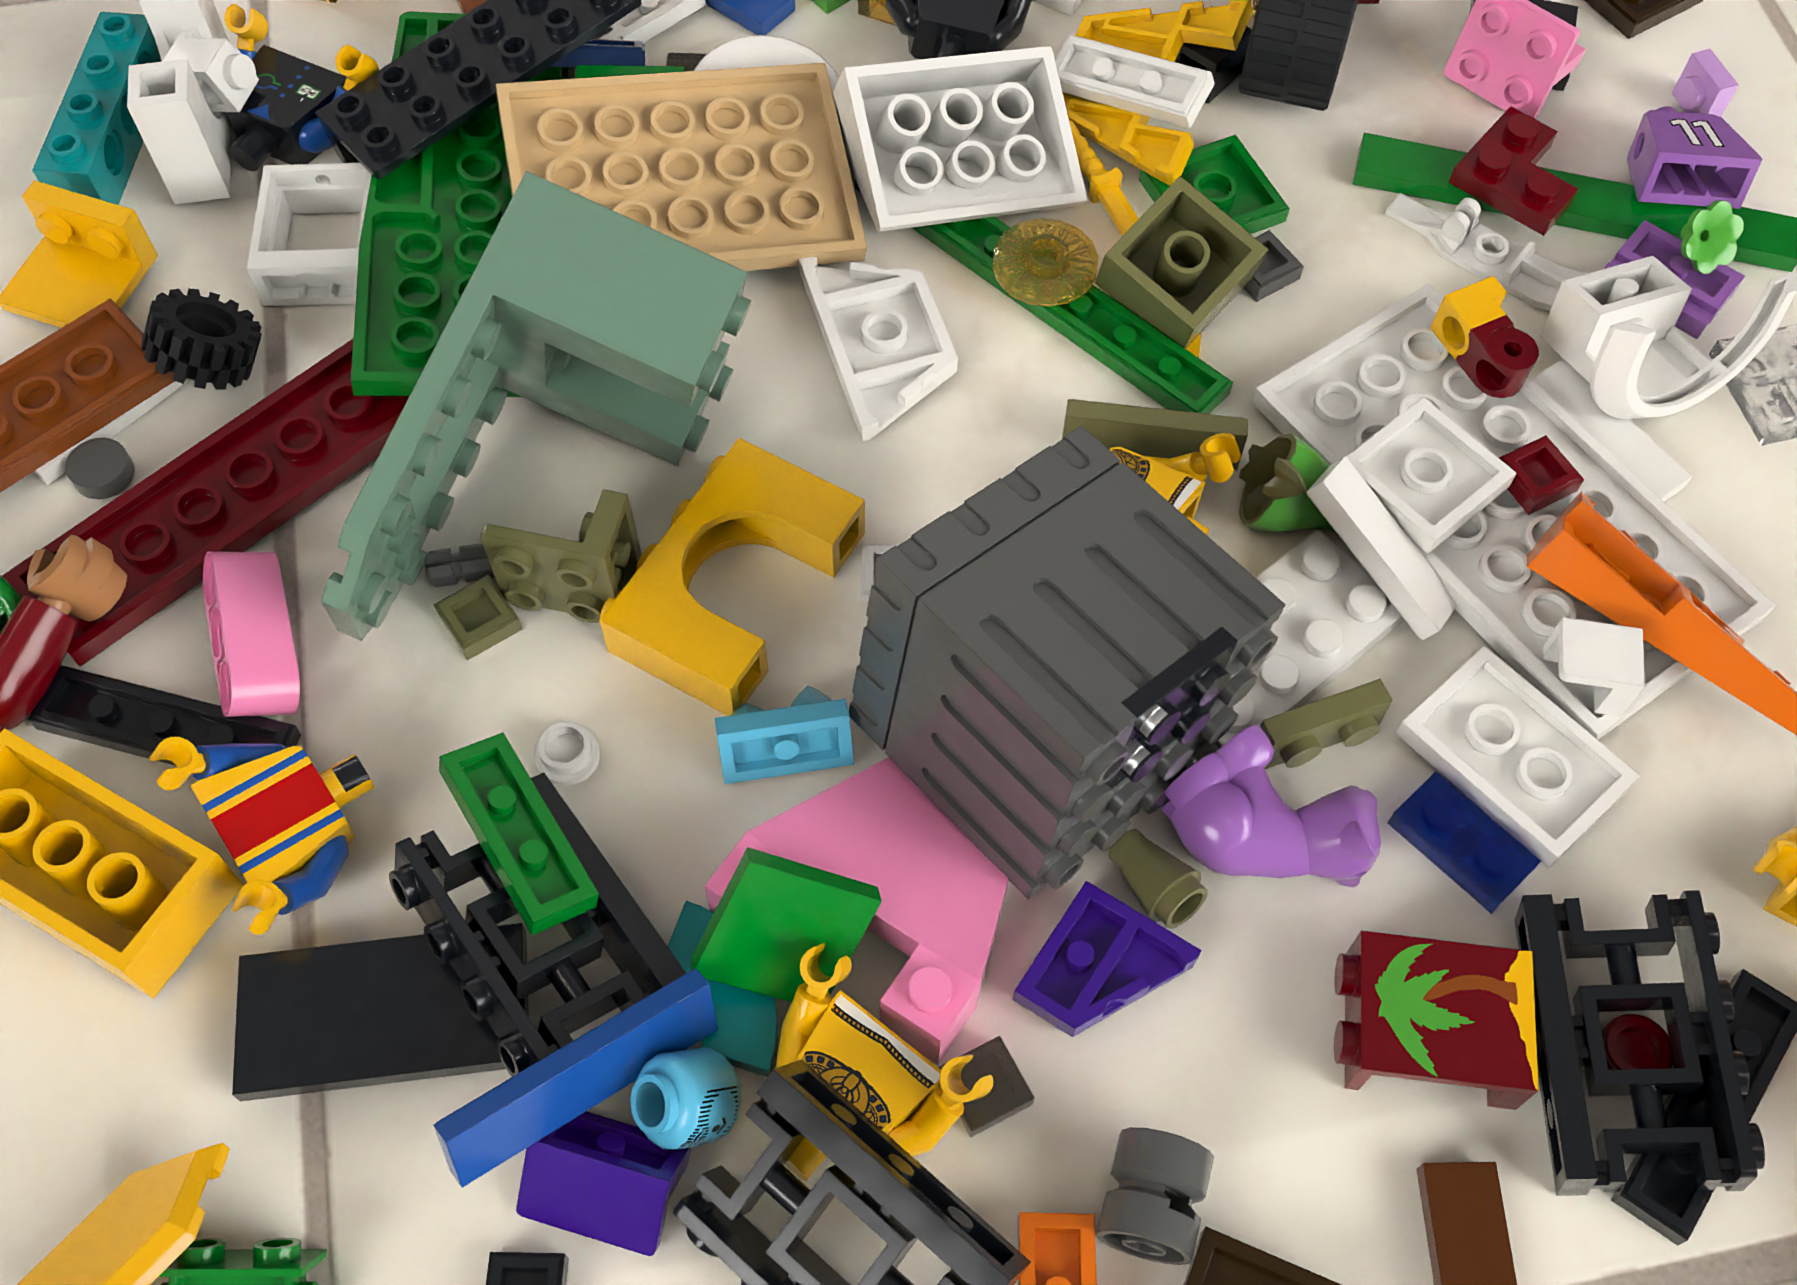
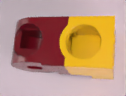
[1430,276,1539,398]

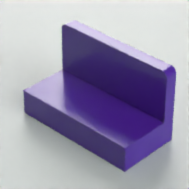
[516,1111,691,1256]

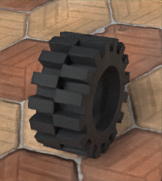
[141,288,262,390]

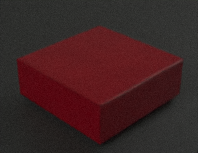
[1499,435,1584,515]

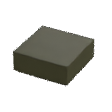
[433,574,523,660]

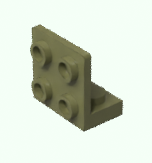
[480,489,642,623]

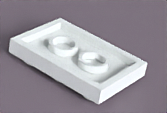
[1396,646,1641,868]

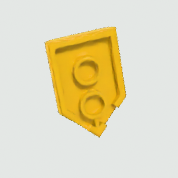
[17,1143,230,1285]

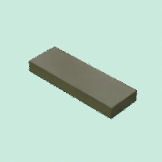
[1062,399,1248,471]

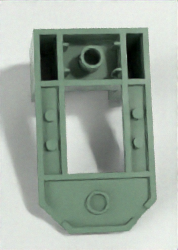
[321,171,752,641]

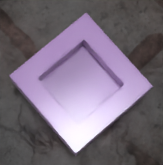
[1672,49,1739,117]

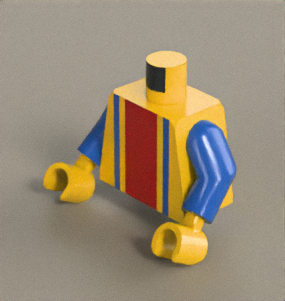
[149,737,375,935]

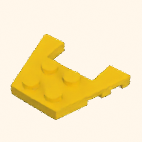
[1062,0,1253,186]

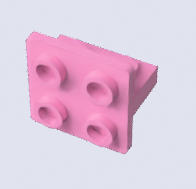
[1444,0,1586,119]

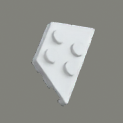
[799,257,958,441]

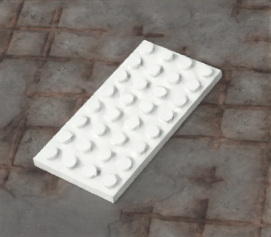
[1252,284,1776,740]

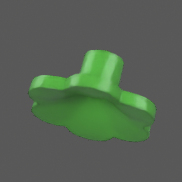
[1680,200,1744,274]

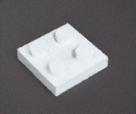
[1346,397,1517,554]

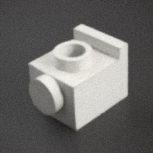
[162,30,259,112]

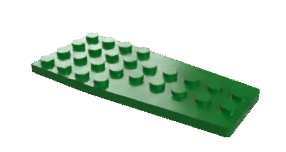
[351,11,569,397]

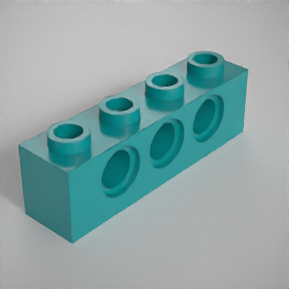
[32,12,162,205]

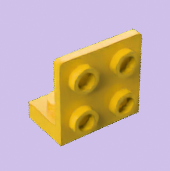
[0,180,158,328]

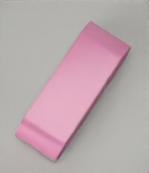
[203,552,300,717]

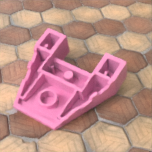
[705,757,1009,1065]

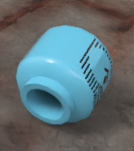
[630,1048,741,1150]

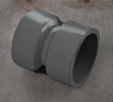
[1096,1127,1214,1265]

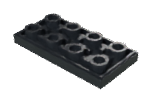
[232,923,529,1102]

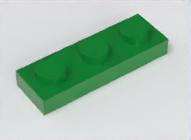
[439,732,599,935]

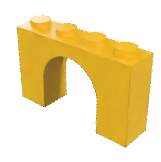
[599,438,865,716]

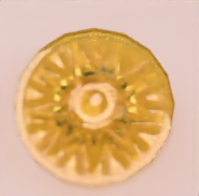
[992,218,1098,307]

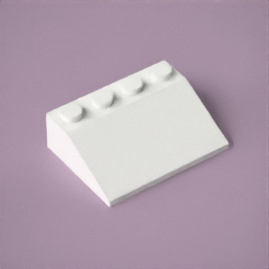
[832,46,1088,232]

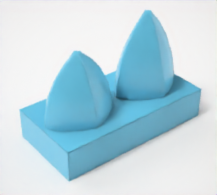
[715,685,854,784]

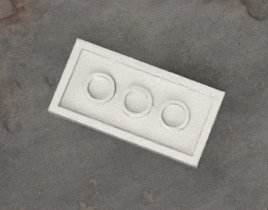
[1215,529,1404,749]

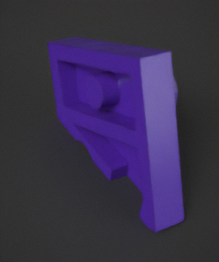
[1012,881,1202,1037]

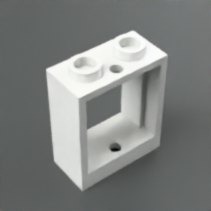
[246,163,371,307]

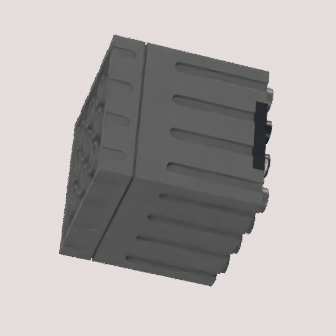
[849,425,1286,900]

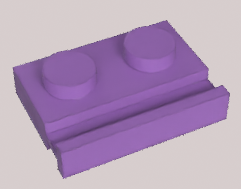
[1604,220,1745,339]

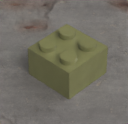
[1095,176,1269,349]

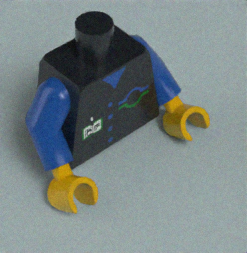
[224,4,379,172]

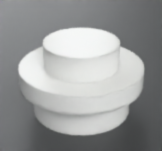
[534,721,601,786]

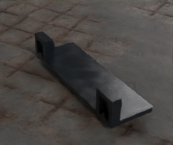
[315,0,642,179]

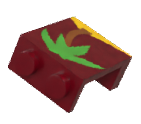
[1334,930,1539,1110]

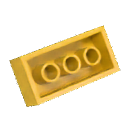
[0,728,244,999]

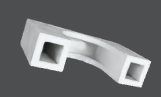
[127,0,231,205]

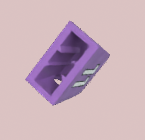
[1627,106,1763,209]

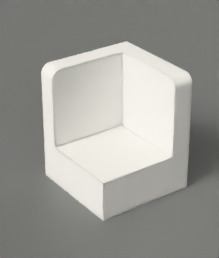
[1543,617,1645,717]

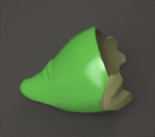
[1239,433,1336,533]

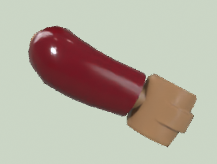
[0,534,128,732]

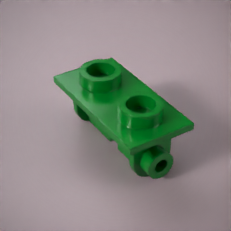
[158,1238,327,1285]

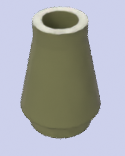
[1109,829,1208,929]

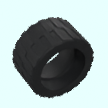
[1239,0,1358,111]

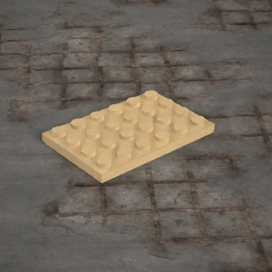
[496,63,867,271]

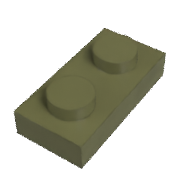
[1260,679,1393,769]

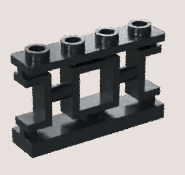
[389,772,686,1077]
[1515,890,1765,1196]
[673,1059,1031,1285]

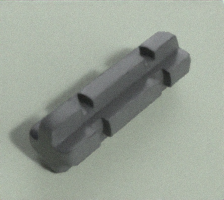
[425,543,495,587]

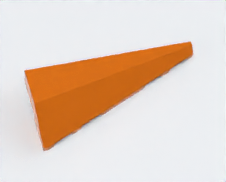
[1526,491,1797,736]

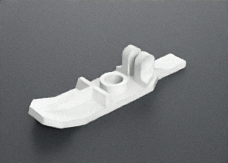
[1385,193,1587,311]

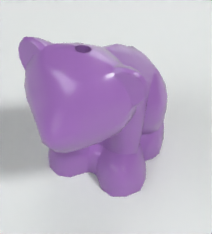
[1161,724,1381,887]

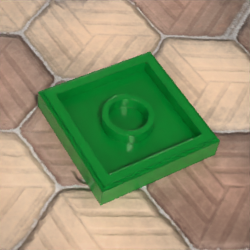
[1139,135,1290,234]
[690,847,882,1002]

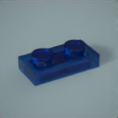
[1387,771,1541,914]

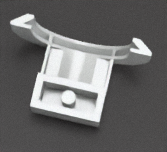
[1540,256,1797,419]

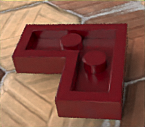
[1449,106,1578,236]

